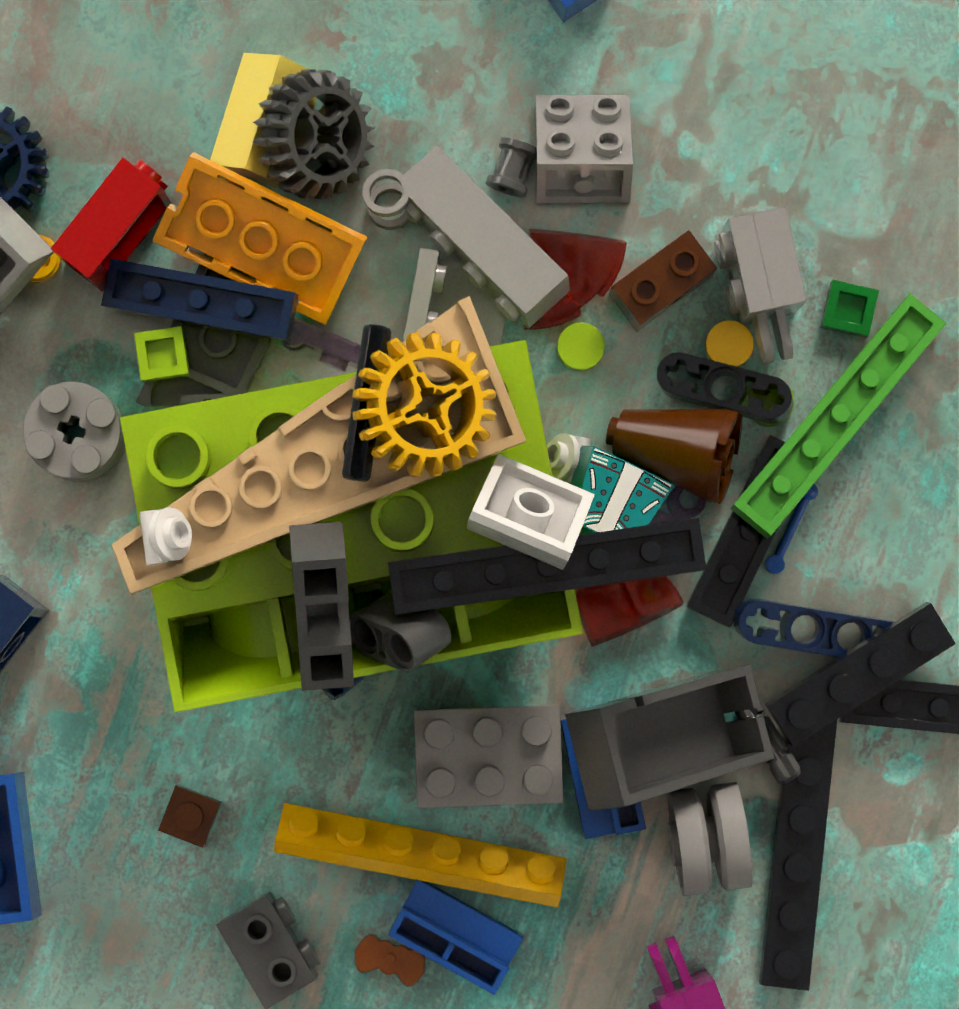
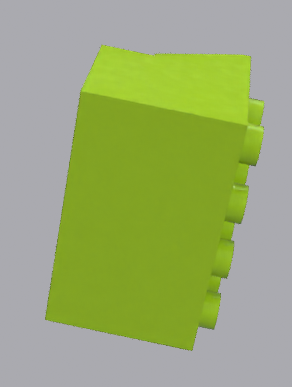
[120,339,583,713]

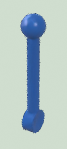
[765,484,818,574]

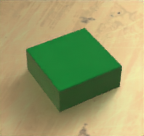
[820,280,879,338]

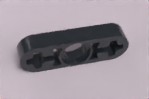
[657,352,793,424]

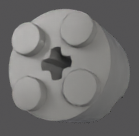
[23,382,125,482]

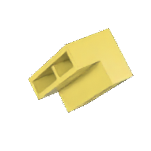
[210,53,317,187]

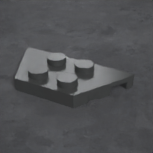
[136,253,272,407]

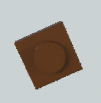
[158,785,222,848]

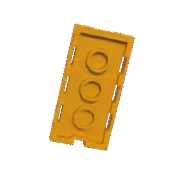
[152,152,367,325]

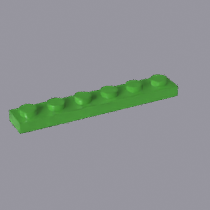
[730,293,946,539]

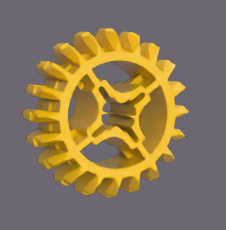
[352,332,497,477]

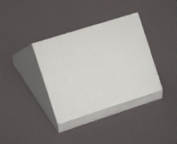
[466,454,595,570]

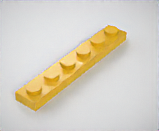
[274,803,567,908]

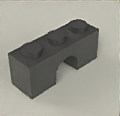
[289,522,354,691]

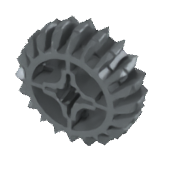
[253,69,375,199]

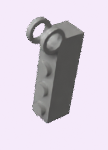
[362,146,570,329]

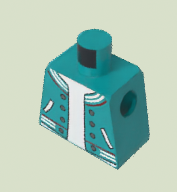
[570,445,674,535]

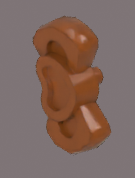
[354,933,426,987]

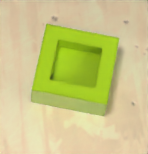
[134,326,190,382]

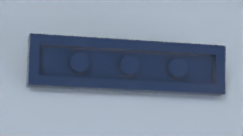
[101,259,299,342]

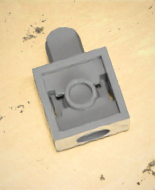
[714,206,807,364]

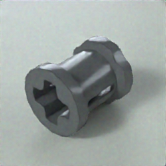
[485,137,537,197]

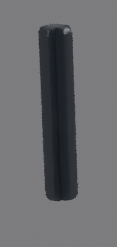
[342,324,391,482]

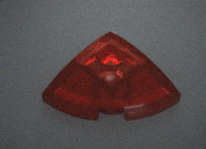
[523,229,627,330]
[575,576,684,647]

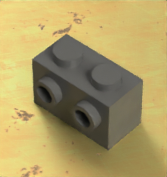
[216,892,321,1009]

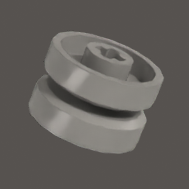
[668,782,753,897]

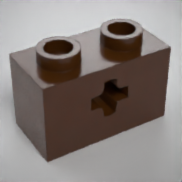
[609,230,717,332]

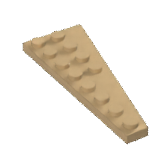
[111,296,526,595]

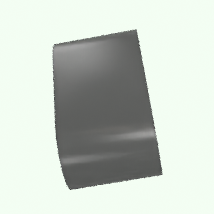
[349,592,451,672]

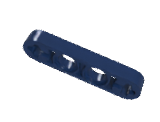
[733,599,895,657]

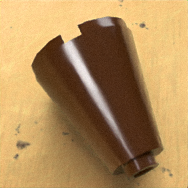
[606,409,743,504]

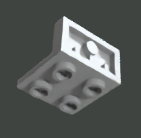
[536,95,633,203]
[403,248,506,346]

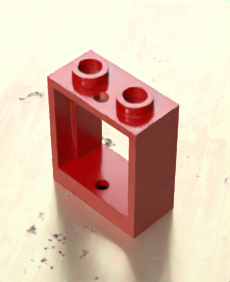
[50,157,172,292]

